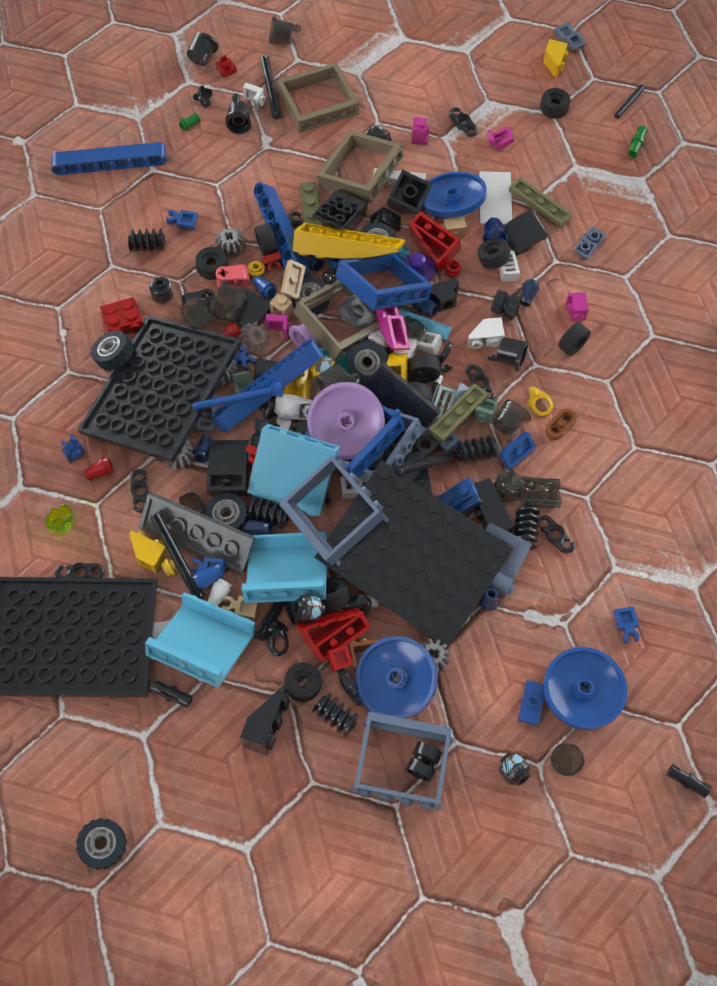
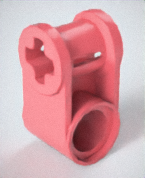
[216,264,250,290]

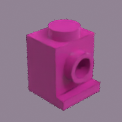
[411,117,429,145]
[565,292,589,322]

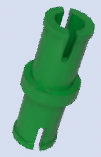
[627,126,648,158]

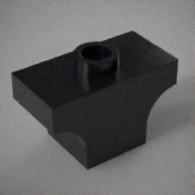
[429,278,459,312]

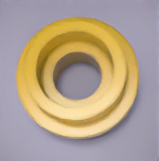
[248,261,265,278]
[161,557,177,576]

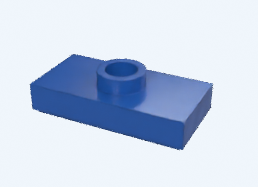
[517,680,544,726]

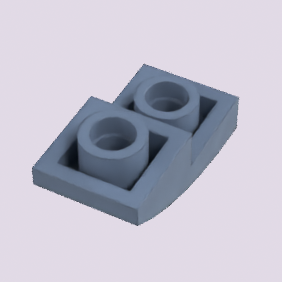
[573,226,606,259]

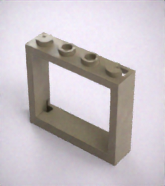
[277,62,359,133]
[317,130,404,203]
[293,279,380,360]

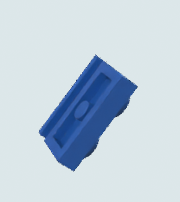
[437,477,482,514]

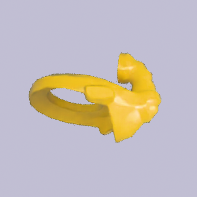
[527,386,553,417]

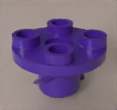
[403,253,434,282]

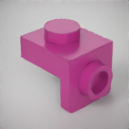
[487,126,515,151]
[266,313,291,339]

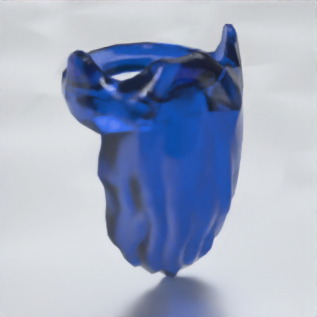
[482,217,508,242]

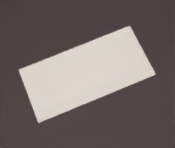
[479,171,512,224]

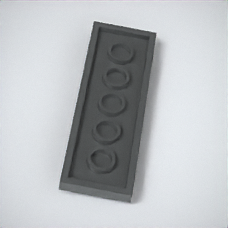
[139,492,256,574]

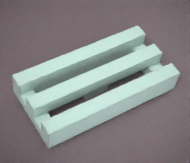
[433,386,457,420]

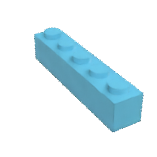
[398,309,452,340]

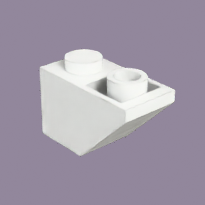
[467,317,505,349]
[274,394,313,420]

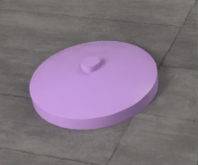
[307,382,385,460]

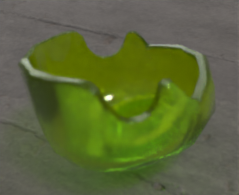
[44,503,75,534]

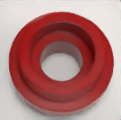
[444,260,462,277]

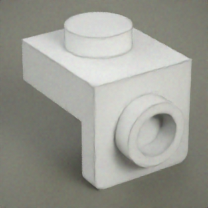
[243,83,265,111]

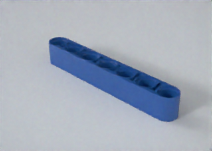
[51,142,167,175]
[253,182,310,279]
[211,339,324,432]

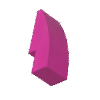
[375,306,410,350]

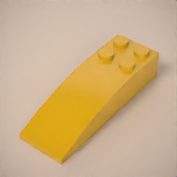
[293,223,405,259]

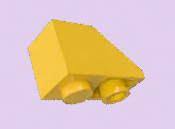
[543,39,569,78]
[387,353,408,381]
[129,530,168,573]

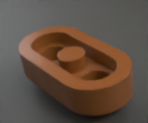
[545,409,577,440]

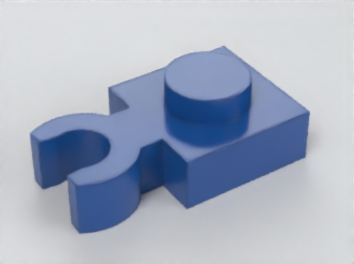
[166,210,198,230]
[233,346,255,371]
[61,434,85,463]
[190,557,226,579]
[613,606,640,644]

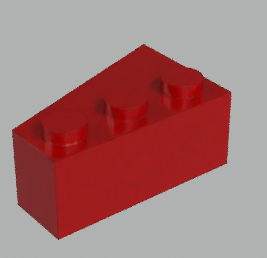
[409,211,461,274]
[294,608,371,663]

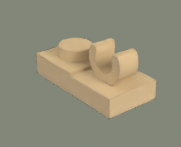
[280,260,306,300]

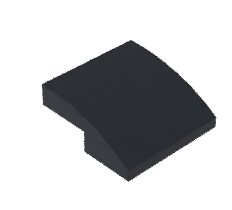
[499,210,548,256]
[224,288,270,333]

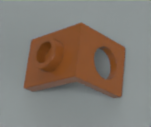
[349,638,377,672]

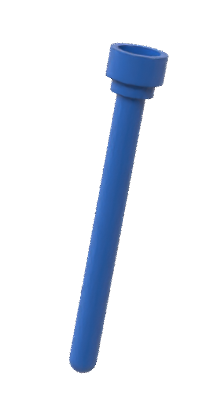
[193,382,283,410]

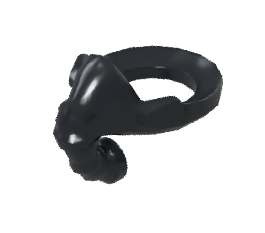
[193,85,213,108]
[437,341,453,372]
[258,396,278,420]
[341,592,372,616]
[265,620,289,656]

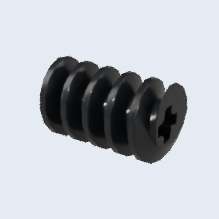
[128,229,166,251]
[456,435,497,464]
[248,496,290,530]
[514,507,540,550]
[312,692,358,738]

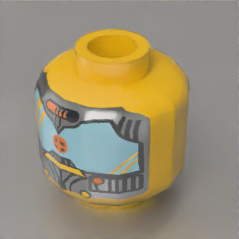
[310,356,338,381]

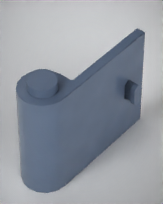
[486,523,532,597]

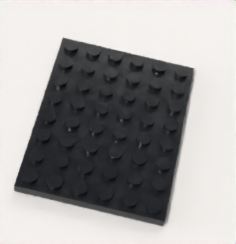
[77,315,242,463]
[314,460,514,649]
[0,577,158,698]

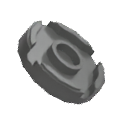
[340,295,376,328]

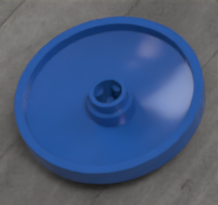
[422,172,487,218]
[355,636,438,719]
[543,647,627,730]

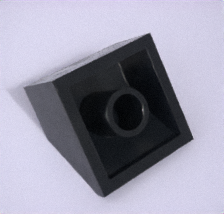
[386,169,433,214]

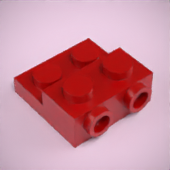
[100,297,143,334]

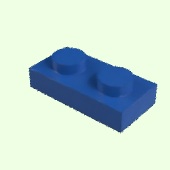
[498,431,536,470]

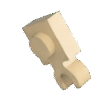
[222,596,258,620]

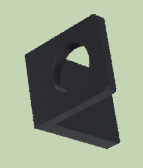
[370,207,401,231]

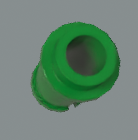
[179,113,201,131]

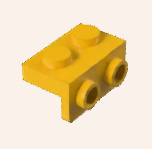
[283,368,312,399]

